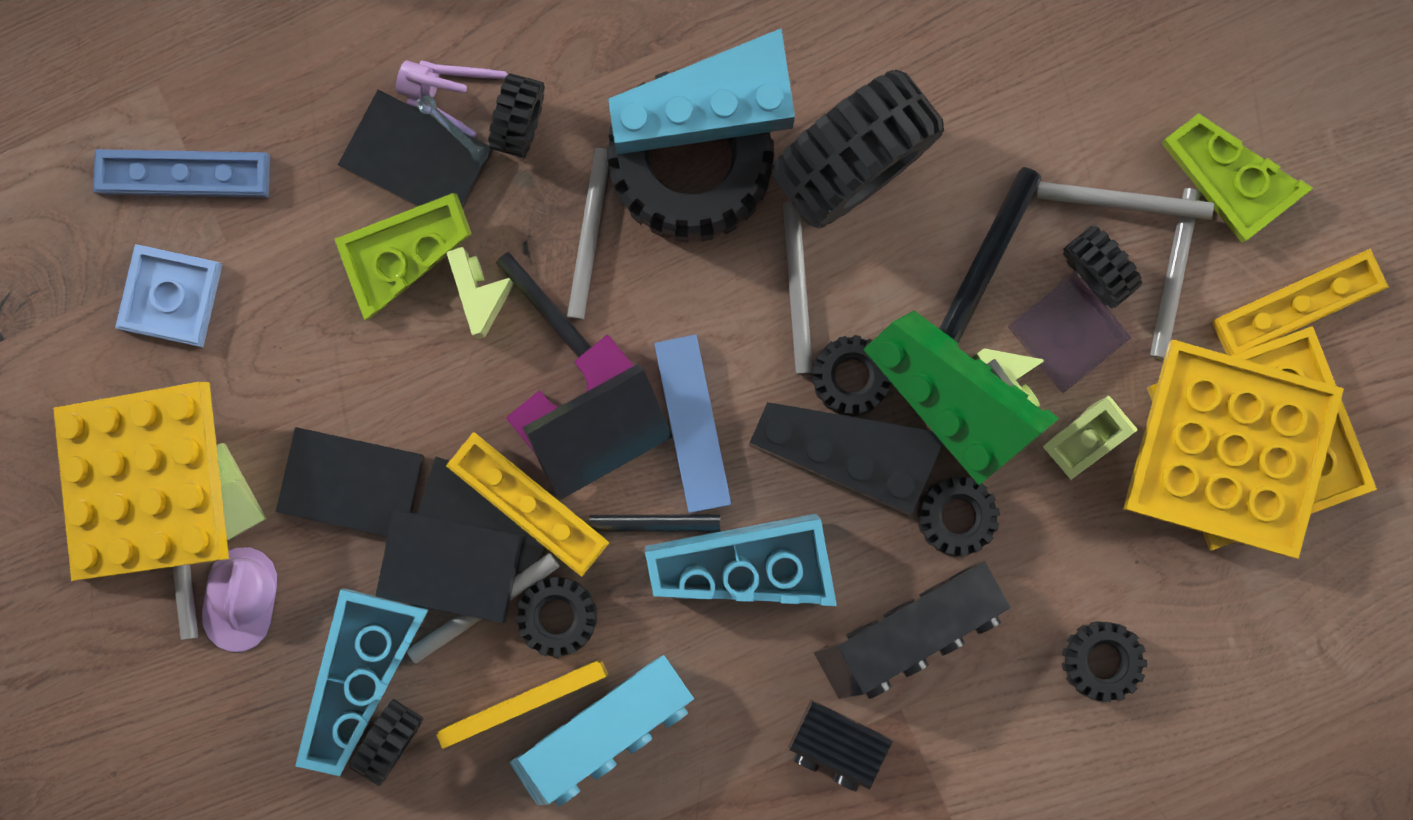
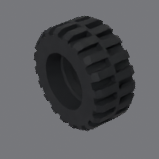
[607,68,774,242]
[772,69,944,229]

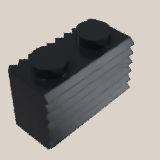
[788,699,893,792]

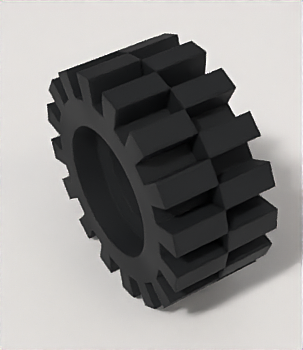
[488,73,545,158]
[1063,226,1143,309]
[812,335,891,416]
[917,476,1000,556]
[516,577,597,657]
[1062,621,1147,702]
[349,699,424,786]

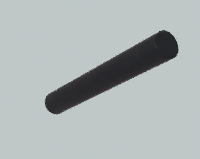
[496,252,592,358]
[589,514,720,532]

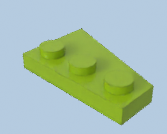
[1161,113,1313,243]
[334,193,472,321]

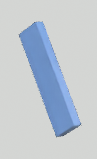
[93,149,270,198]
[654,334,731,513]

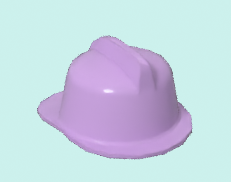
[202,547,277,652]

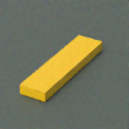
[1211,249,1389,356]
[446,432,610,577]
[436,660,608,749]

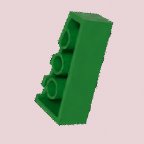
[863,310,1060,485]

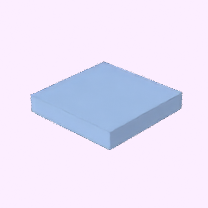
[115,244,223,348]

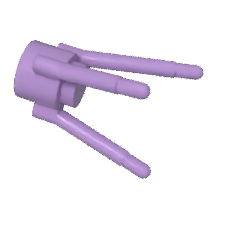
[396,60,508,138]

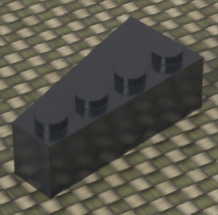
[748,402,943,516]
[814,561,1011,699]

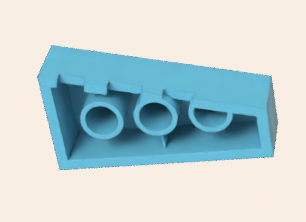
[608,28,795,154]
[645,514,837,606]
[295,588,428,776]
[508,655,694,807]

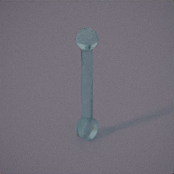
[417,95,488,163]

